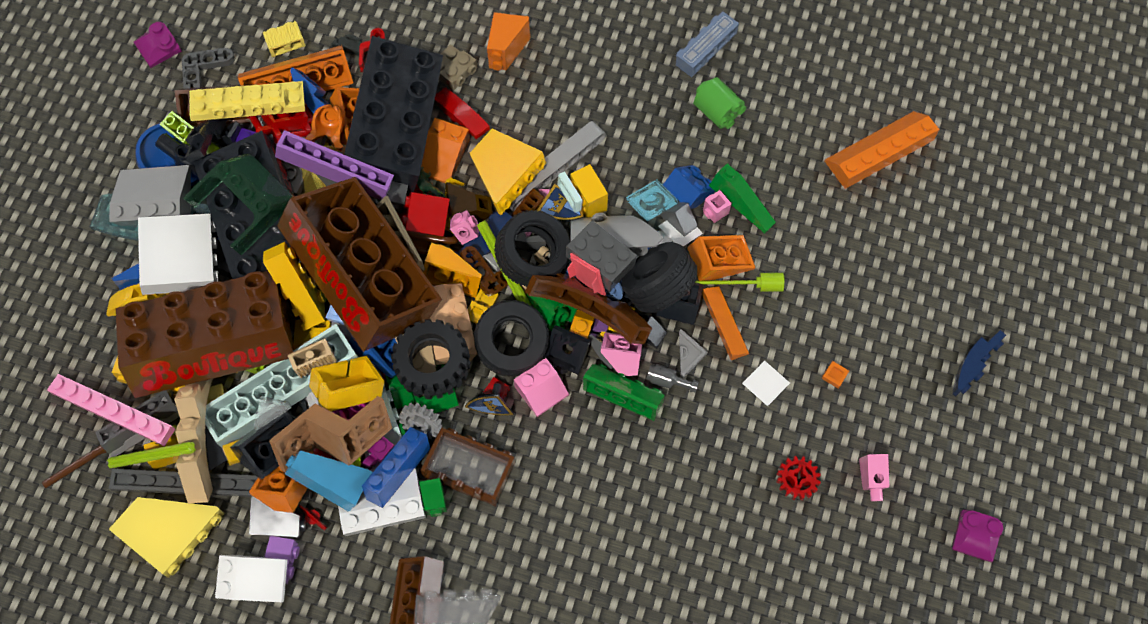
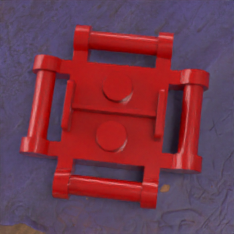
[246,104,313,144]

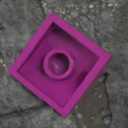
[133,22,182,68]
[952,510,1003,563]

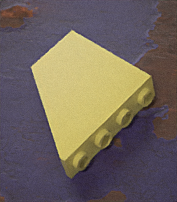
[109,497,225,578]

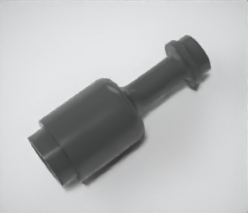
[646,364,699,393]

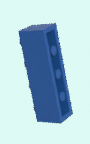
[362,427,430,508]

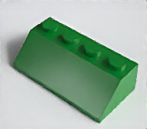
[583,364,665,421]

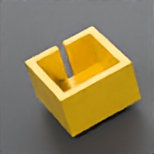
[570,164,608,218]

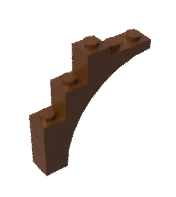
[525,273,652,344]

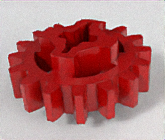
[776,456,821,501]

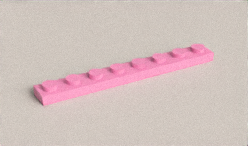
[47,374,175,446]

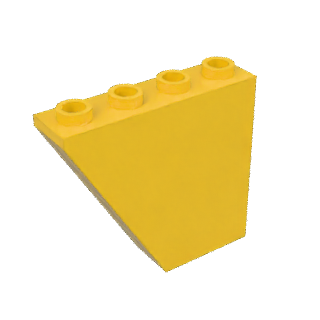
[470,129,546,215]

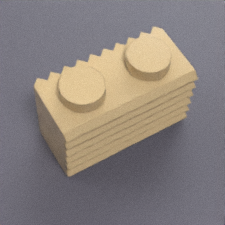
[288,338,337,378]

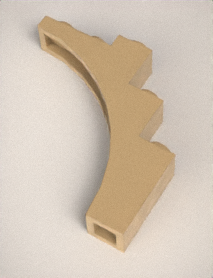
[174,378,213,504]

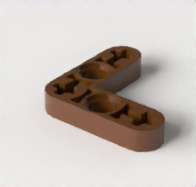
[459,246,528,296]

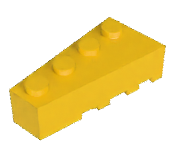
[263,242,326,331]

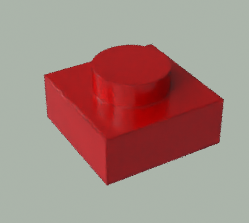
[483,377,510,399]

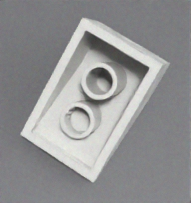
[215,555,288,602]

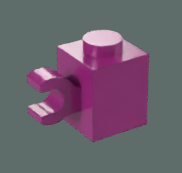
[362,436,395,470]

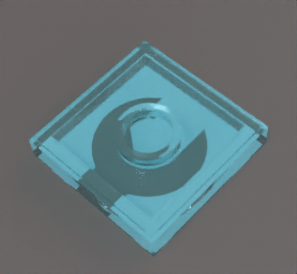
[626,180,678,222]

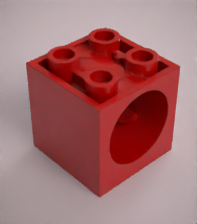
[401,192,449,237]

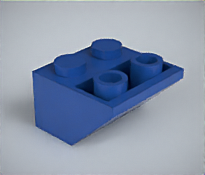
[663,165,715,209]

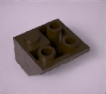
[445,182,492,223]

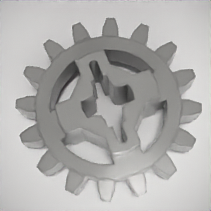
[399,403,442,439]

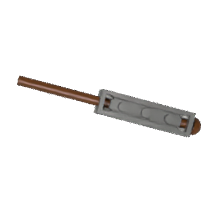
[42,390,179,488]

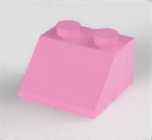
[601,332,642,376]
[514,358,569,417]

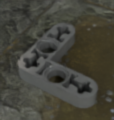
[182,48,235,88]

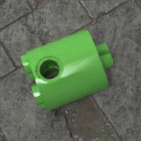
[693,78,747,129]

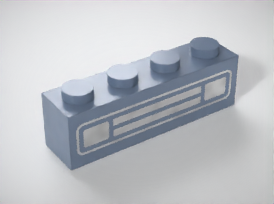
[676,12,739,77]

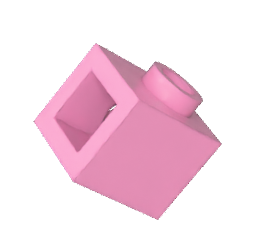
[703,190,731,223]
[450,210,479,245]

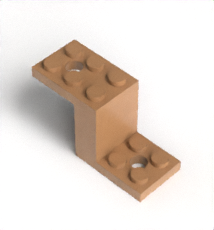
[270,396,392,472]

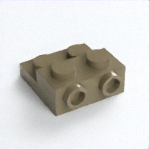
[439,44,477,91]

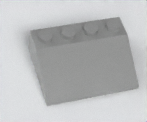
[109,165,191,226]

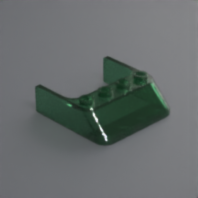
[183,154,293,255]

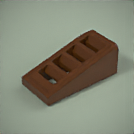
[511,188,545,217]

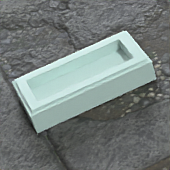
[557,172,583,213]

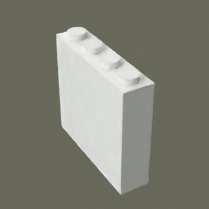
[138,214,218,295]

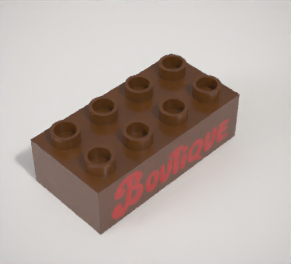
[277,177,442,352]
[115,271,294,398]

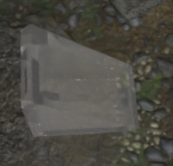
[254,396,291,431]

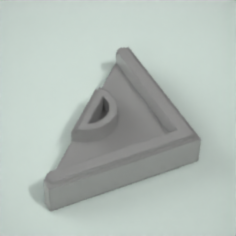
[679,329,708,378]

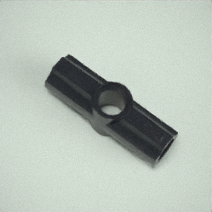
[155,133,198,177]

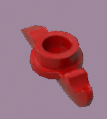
[298,505,328,531]

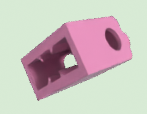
[859,454,889,501]

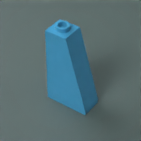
[284,450,373,511]

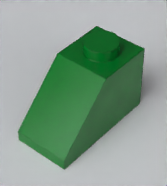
[419,478,447,517]

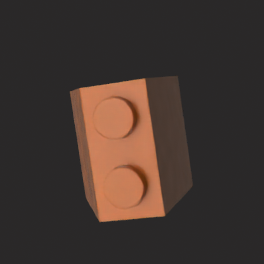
[487,12,530,70]

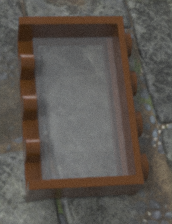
[421,428,515,507]

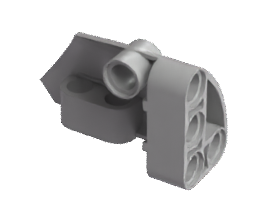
[571,213,663,256]

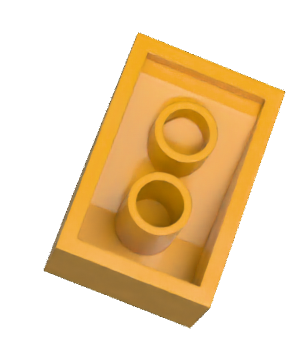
[423,243,482,298]

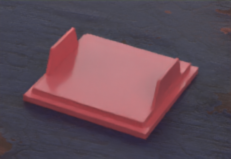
[567,253,606,296]

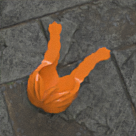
[304,104,344,151]

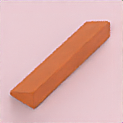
[702,287,749,360]

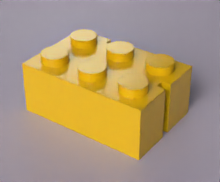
[309,356,384,411]

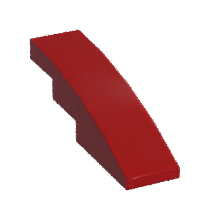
[434,88,490,139]

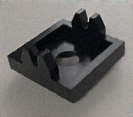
[543,325,591,375]

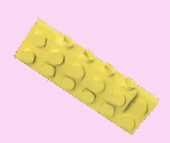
[190,81,305,121]

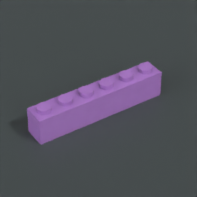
[275,130,394,200]

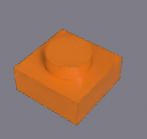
[822,361,849,389]

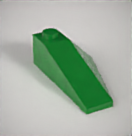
[709,163,776,233]

